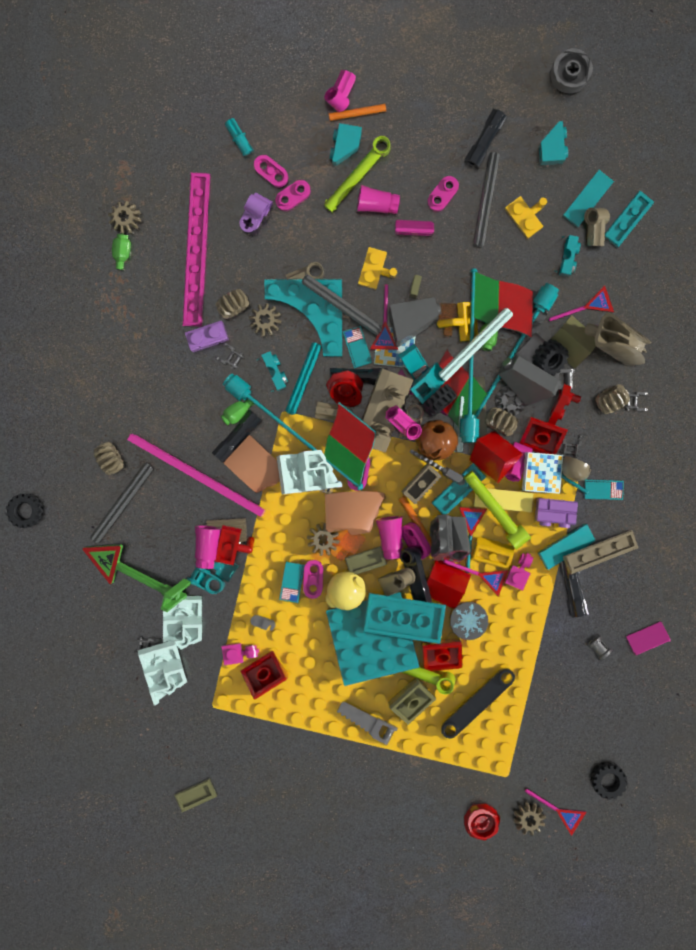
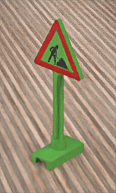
[83,544,191,612]

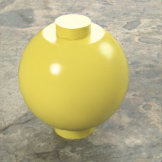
[325,572,366,610]

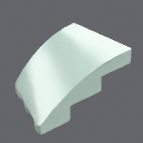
[277,450,342,495]
[163,596,202,649]
[137,640,187,705]

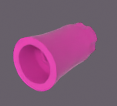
[357,185,400,214]
[376,516,403,559]
[195,525,222,569]

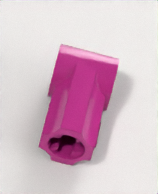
[324,70,356,112]
[385,405,422,440]
[505,442,533,482]

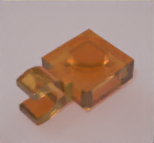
[439,303,458,337]
[336,531,366,562]

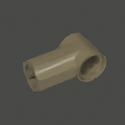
[584,207,610,246]
[286,262,324,279]
[315,402,354,421]

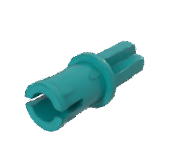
[225,118,253,156]

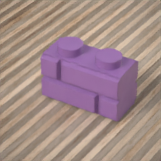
[185,321,229,353]
[535,498,578,528]

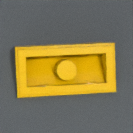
[472,537,514,569]

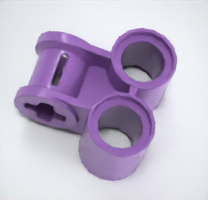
[240,193,273,232]

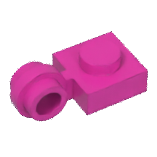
[505,553,533,591]
[221,643,259,665]

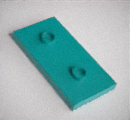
[363,593,446,644]

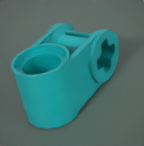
[186,564,225,594]

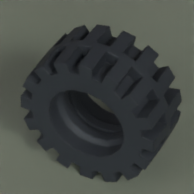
[532,339,569,376]
[421,384,457,418]
[6,494,43,528]
[591,763,628,800]

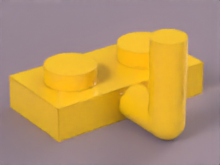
[505,196,547,239]
[358,247,397,290]
[437,302,478,341]

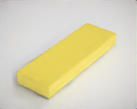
[474,488,534,512]

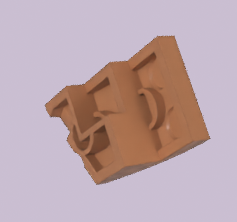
[224,435,280,493]
[325,491,386,535]

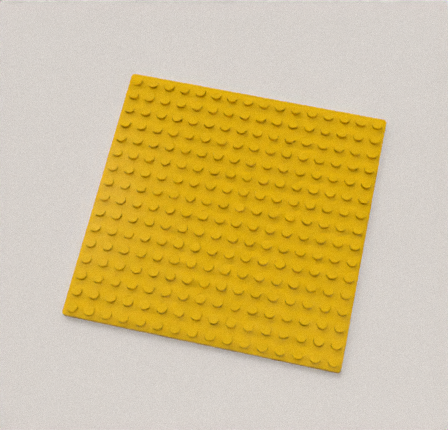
[212,411,578,777]

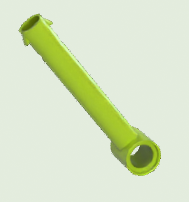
[324,136,391,212]
[463,471,531,550]
[402,667,456,695]

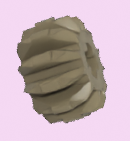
[108,201,141,234]
[215,289,249,319]
[249,303,282,336]
[595,384,630,414]
[485,407,519,436]
[94,442,123,475]
[307,523,340,556]
[513,802,546,836]

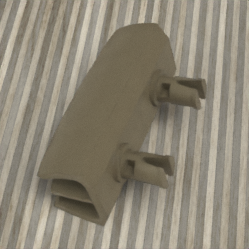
[585,312,652,366]
[361,368,413,453]

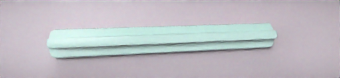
[439,308,513,381]

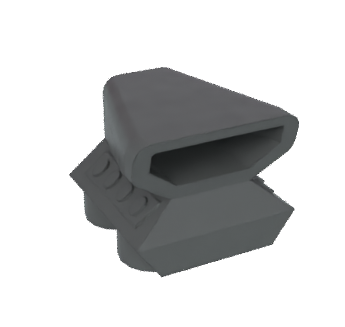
[430,514,471,561]

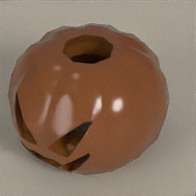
[415,420,458,461]

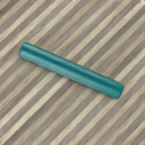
[285,342,321,415]

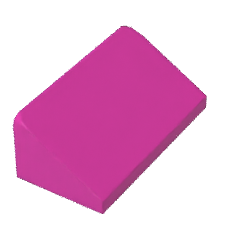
[395,220,434,236]
[626,621,671,655]

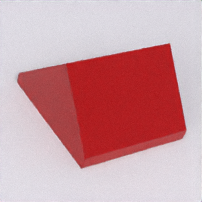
[519,417,568,455]
[469,431,523,483]
[426,560,471,609]
[421,638,462,671]
[241,650,289,700]

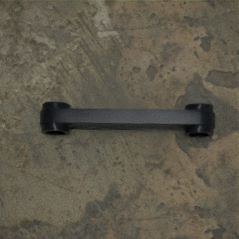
[400,546,432,603]
[441,668,515,739]

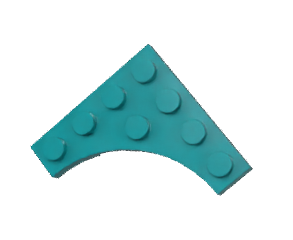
[264,279,342,356]

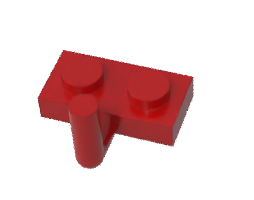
[548,384,581,425]
[215,525,255,565]

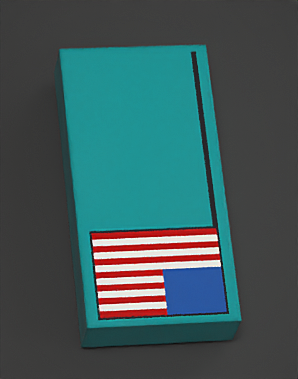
[343,326,372,369]
[398,344,429,380]
[584,480,624,500]
[279,561,305,603]

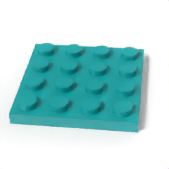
[326,592,419,686]

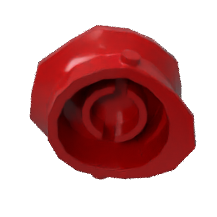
[326,370,363,407]
[464,803,500,841]

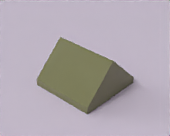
[551,315,596,369]
[388,678,436,725]

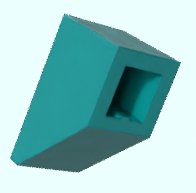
[539,121,568,165]
[329,123,362,166]
[410,362,445,404]

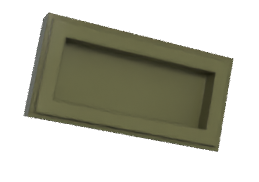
[409,275,422,300]
[345,546,387,574]
[174,778,217,812]

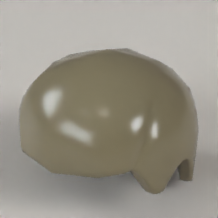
[562,456,591,482]

